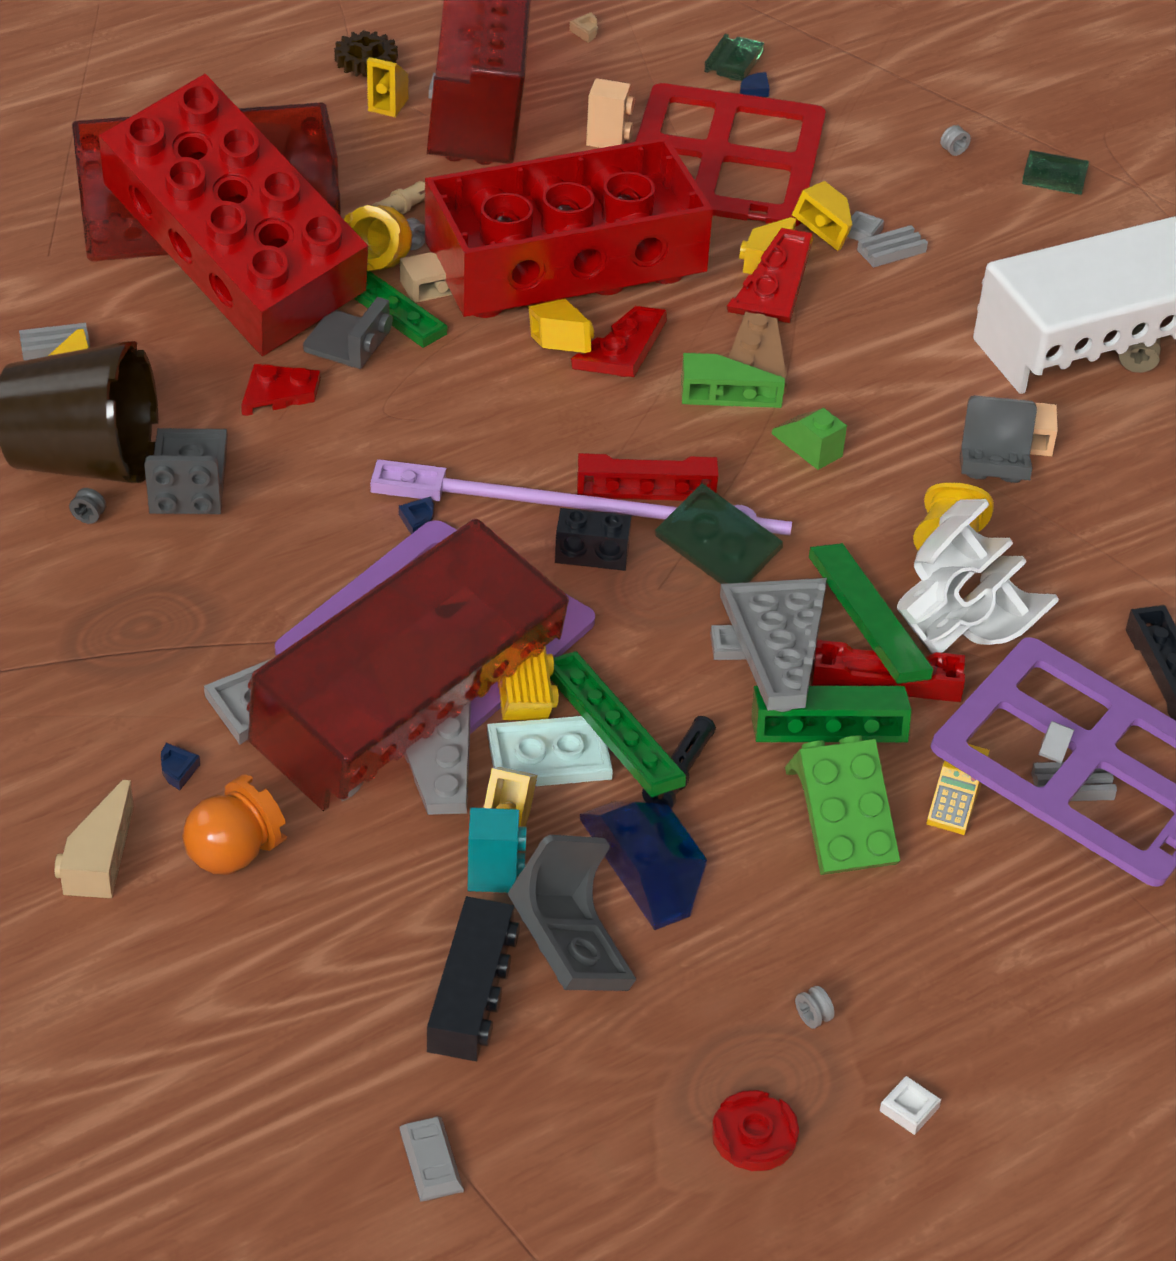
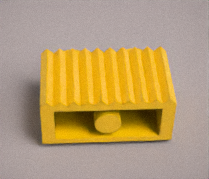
[495,638,559,720]

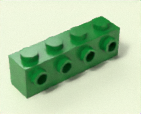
[751,686,912,743]

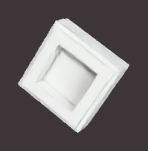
[880,1076,941,1135]

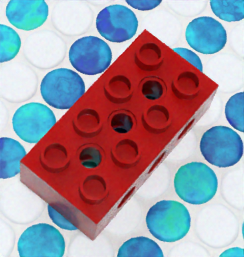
[99,73,368,357]
[425,137,713,318]

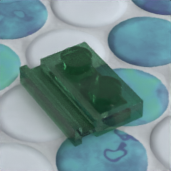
[704,34,764,81]
[1022,150,1089,195]

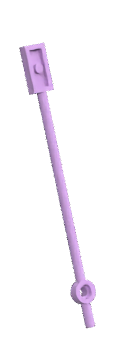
[371,459,792,539]

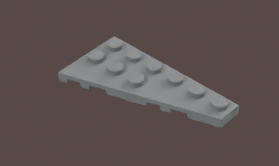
[720,578,827,712]
[360,634,473,815]

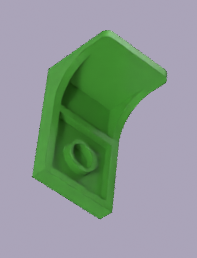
[785,736,900,875]

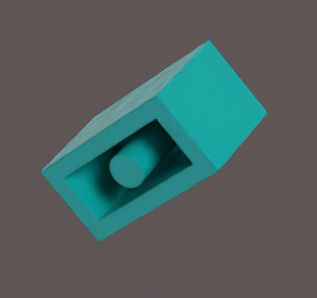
[467,808,527,893]

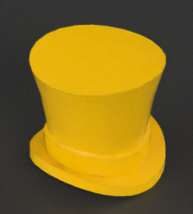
[913,483,994,550]

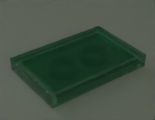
[655,483,783,584]

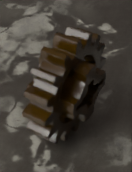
[334,30,398,77]

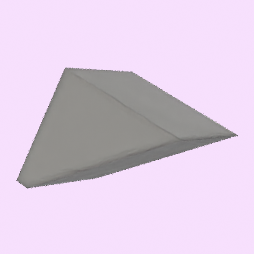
[1038,721,1074,763]

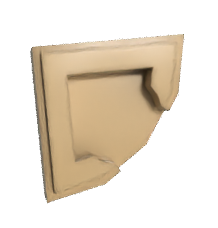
[569,12,598,43]

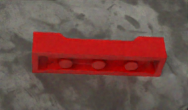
[577,453,718,502]
[812,640,965,702]

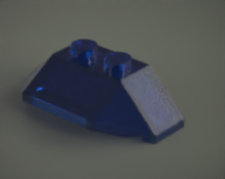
[579,801,707,930]

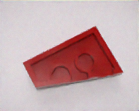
[727,228,813,323]
[571,306,667,377]

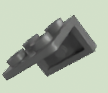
[303,297,393,369]
[959,395,1037,483]

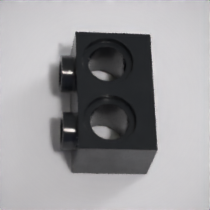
[555,508,632,571]

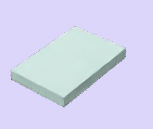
[487,716,613,786]

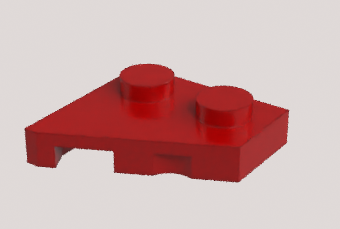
[241,364,321,416]

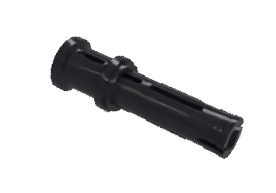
[642,716,716,812]

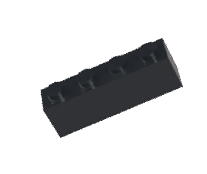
[427,896,520,1062]

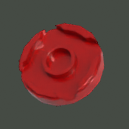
[711,1090,799,1171]

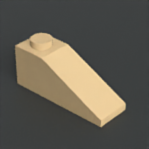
[55,780,134,898]

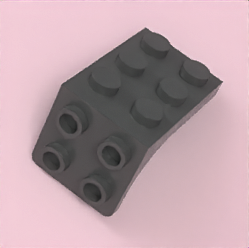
[145,428,228,514]
[508,835,636,991]

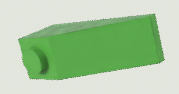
[681,353,785,408]

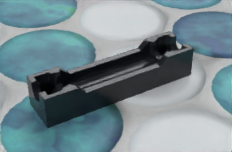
[1126,605,1176,721]

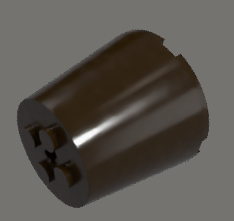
[0,341,159,483]

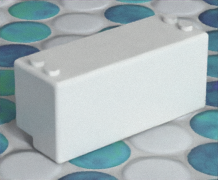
[973,216,1176,394]

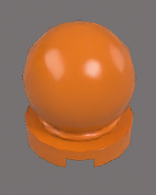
[182,774,287,875]

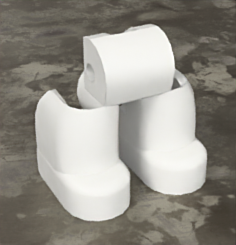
[897,499,1059,654]

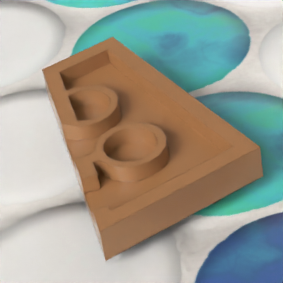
[728,312,788,394]

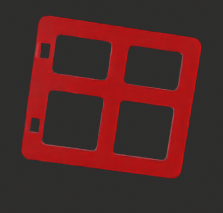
[635,83,826,227]

